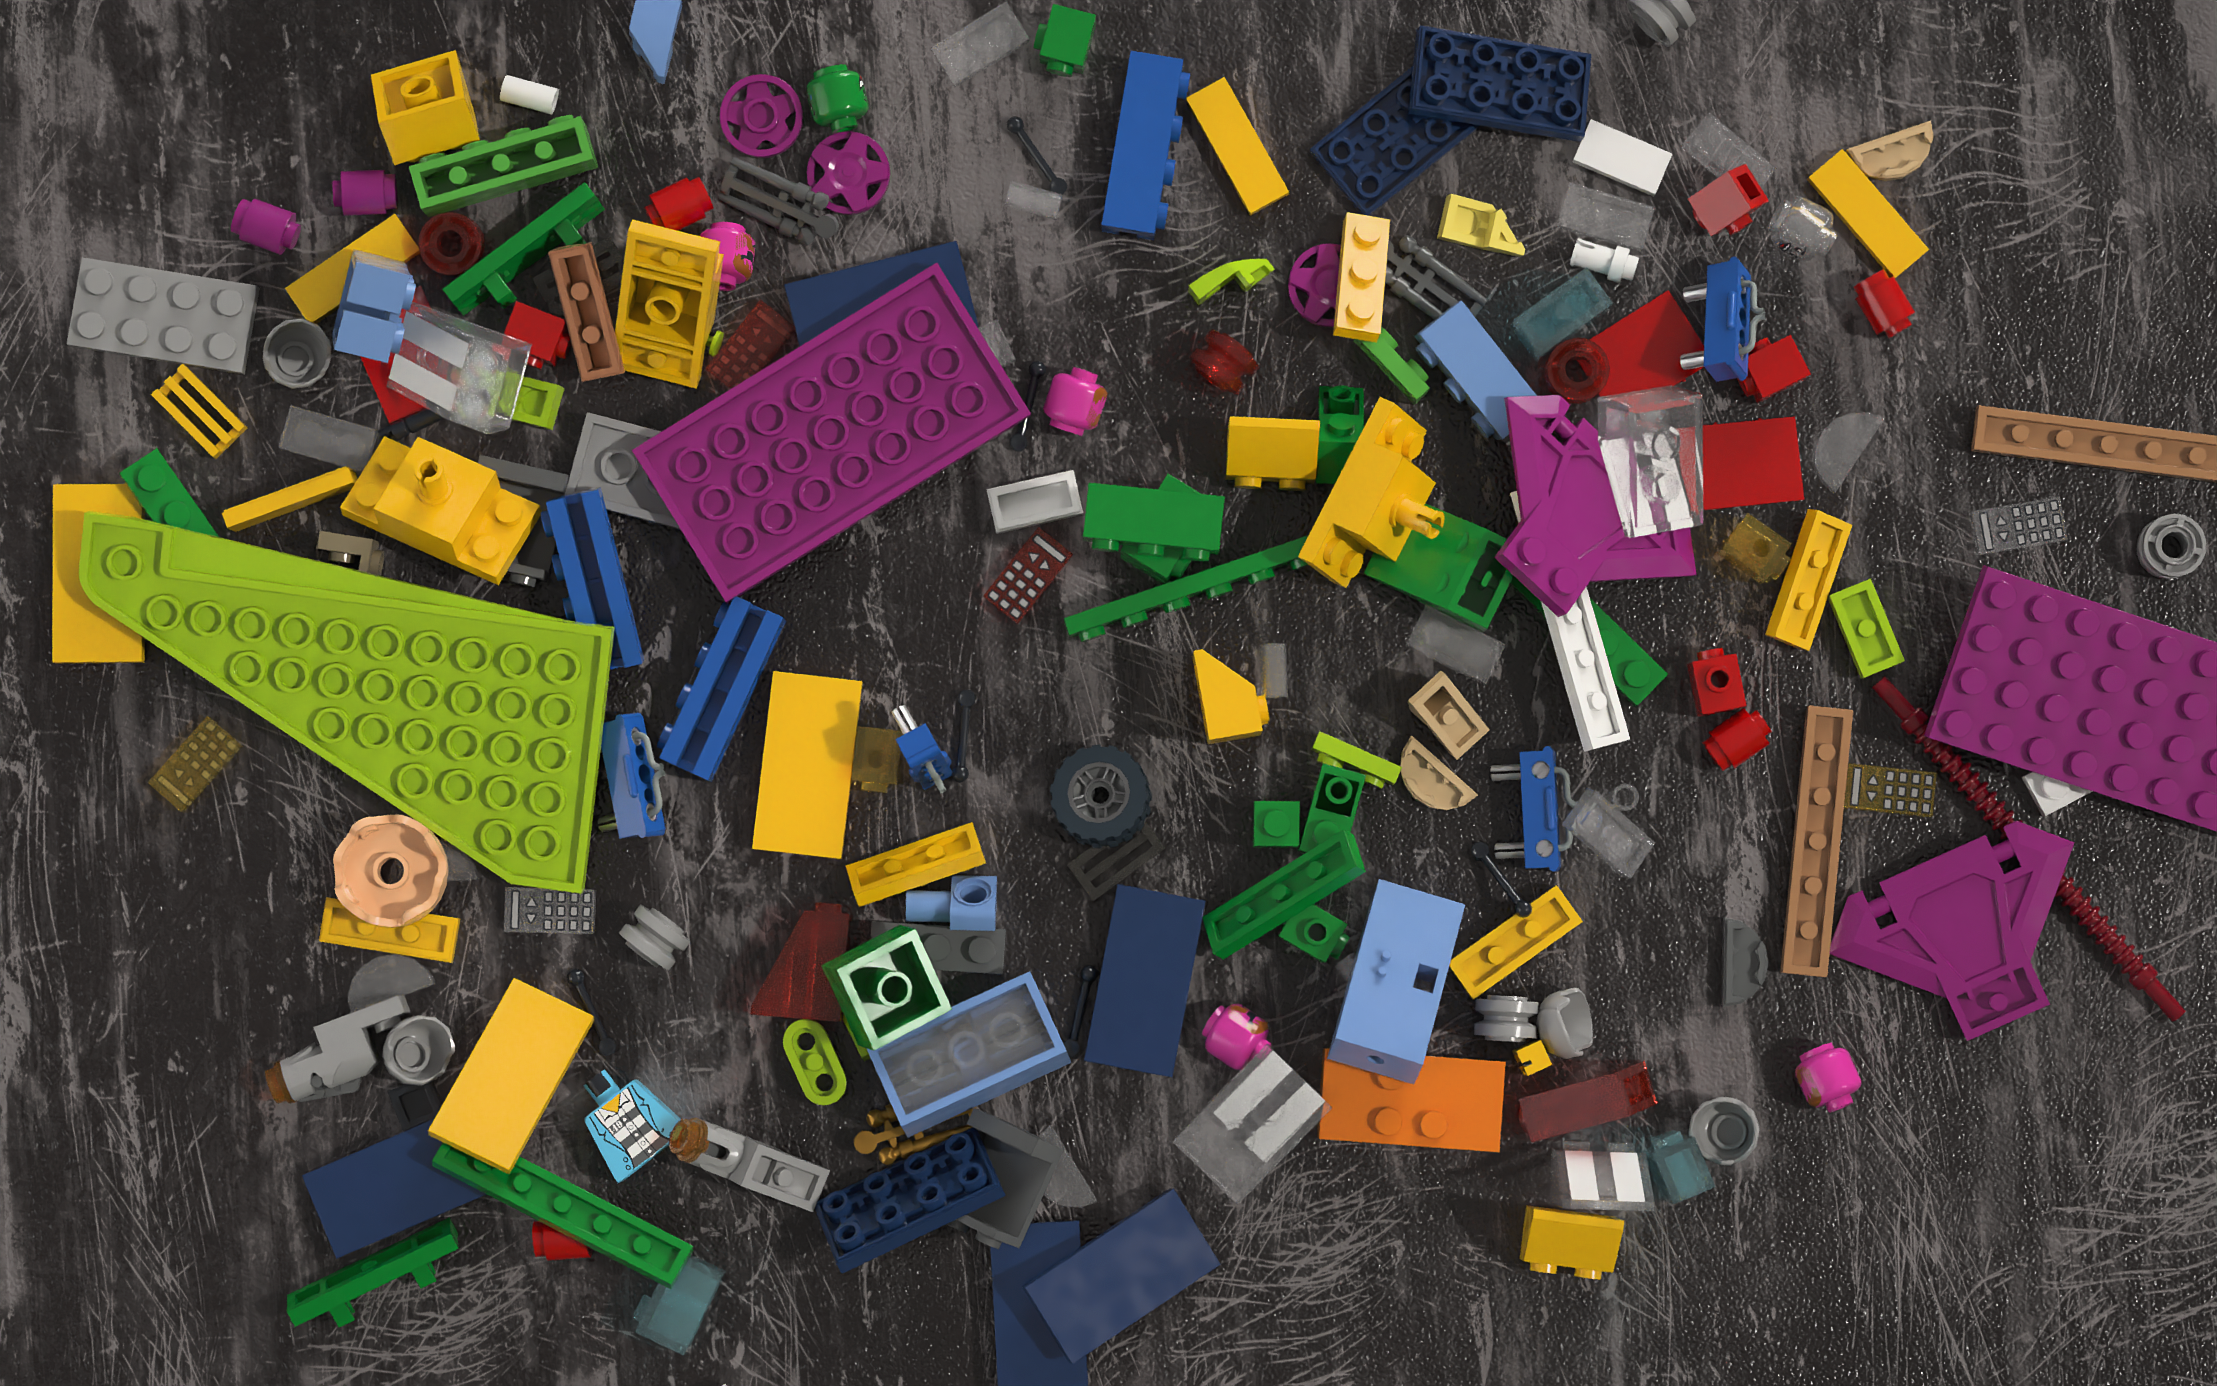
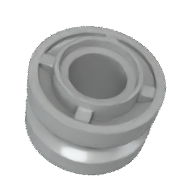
[1627,0,1696,47]
[2136,514,2206,579]
[619,904,691,971]
[1474,995,1539,1042]

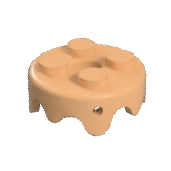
[333,814,449,928]

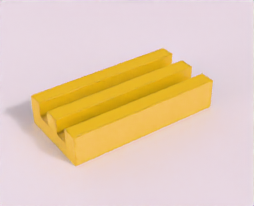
[151,364,247,459]

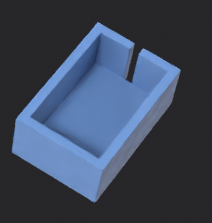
[332,249,416,363]

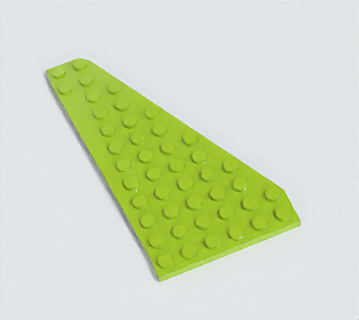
[79,511,615,894]

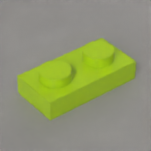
[1828,579,1905,679]
[1311,731,1402,789]

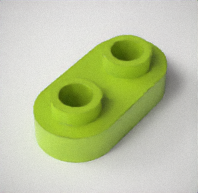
[783,1019,847,1105]

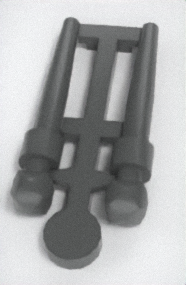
[718,157,839,245]
[1385,235,1488,320]

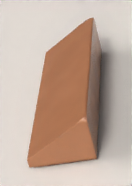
[548,242,625,382]

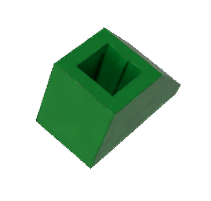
[1316,385,1364,484]
[1297,763,1366,854]

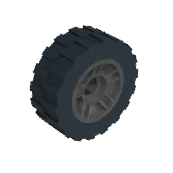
[1050,744,1152,849]

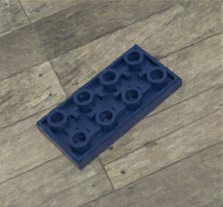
[1409,25,1591,142]
[1309,66,1481,216]
[784,241,979,346]
[1084,884,1206,1077]
[302,1119,487,1259]
[815,1127,1006,1274]
[1022,1188,1221,1364]
[990,1220,1088,1386]

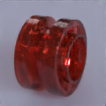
[418,212,485,275]
[1189,329,1260,396]
[1544,338,1610,404]

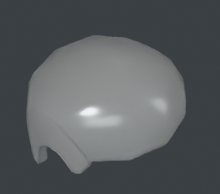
[263,319,331,389]
[1536,988,1593,1059]
[382,1015,455,1086]
[1688,1097,1760,1165]

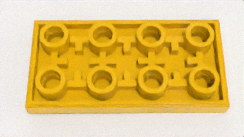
[52,484,145,664]
[752,671,863,859]
[428,978,594,1174]

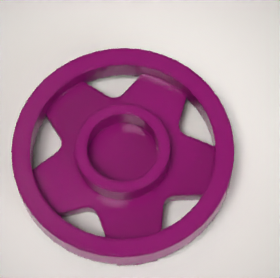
[720,74,803,158]
[807,131,891,215]
[1288,243,1341,327]

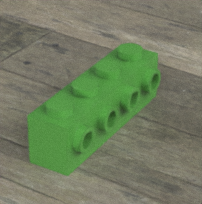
[409,115,599,218]

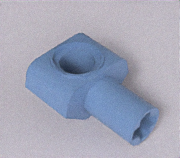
[906,875,997,931]

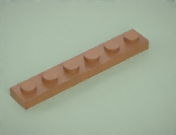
[1971,405,2217,483]
[1780,705,1853,978]

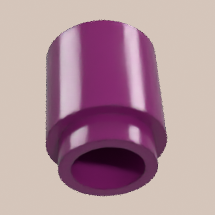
[333,170,398,216]
[231,199,301,255]

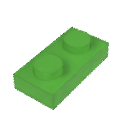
[1354,327,1430,405]

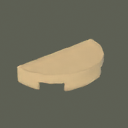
[1845,121,1933,181]
[1400,735,1478,810]

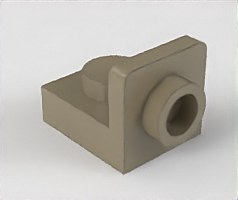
[317,531,384,576]

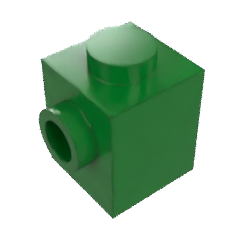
[1033,4,1096,77]
[1277,904,1350,963]

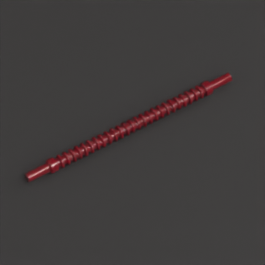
[1872,676,2186,1022]

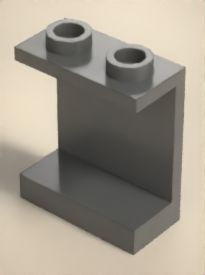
[465,455,569,587]
[946,1108,1064,1249]

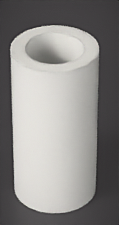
[500,75,559,115]

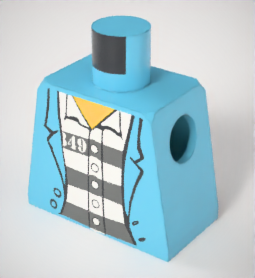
[584,1069,689,1183]

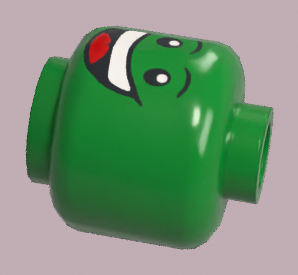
[806,64,869,133]

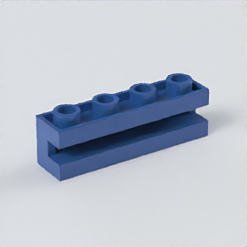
[1101,51,1190,240]
[541,487,645,670]
[657,596,786,782]

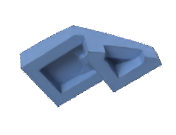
[629,0,682,84]

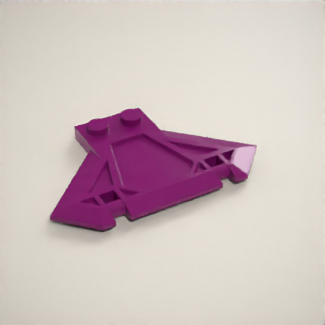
[1494,395,1697,617]
[1830,821,2075,1041]

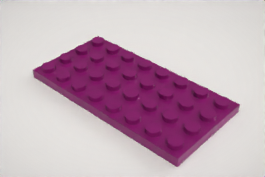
[632,263,1031,603]
[1924,565,2217,832]

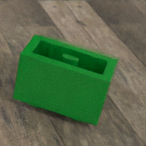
[1363,503,1513,633]

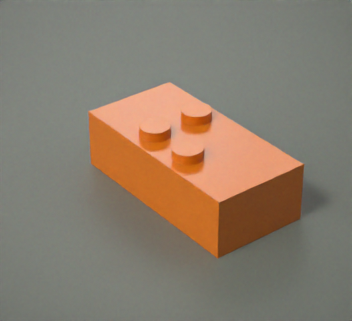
[1317,1048,1506,1152]

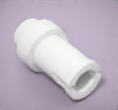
[1570,237,1639,283]

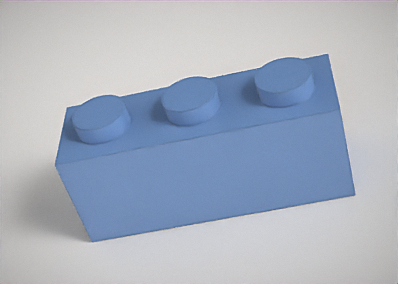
[1414,300,1537,440]

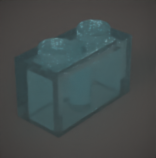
[1510,267,1613,362]
[1643,1129,1715,1204]
[633,1254,726,1356]

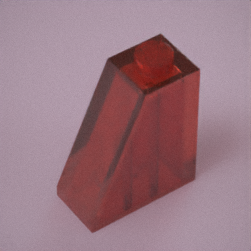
[750,902,852,1022]
[1518,1061,1657,1143]

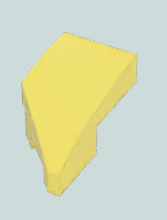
[1437,194,1525,257]

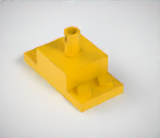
[615,220,724,389]
[1298,397,1445,588]
[340,436,541,585]

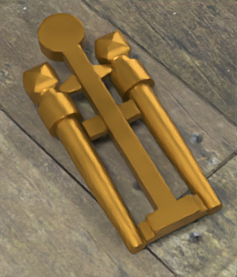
[854,1104,978,1165]

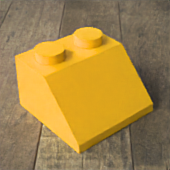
[371,50,480,165]
[1225,416,1320,491]
[1192,649,1269,744]
[1520,1205,1624,1280]

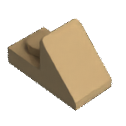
[1408,671,1490,760]

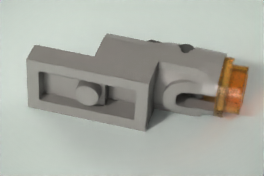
[265,995,410,1104]
[669,1118,830,1212]

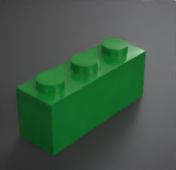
[1083,483,1225,561]

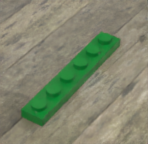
[1064,535,1310,642]
[432,1143,693,1289]

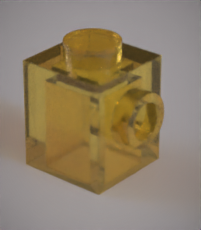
[1717,513,1792,584]
[852,726,903,793]

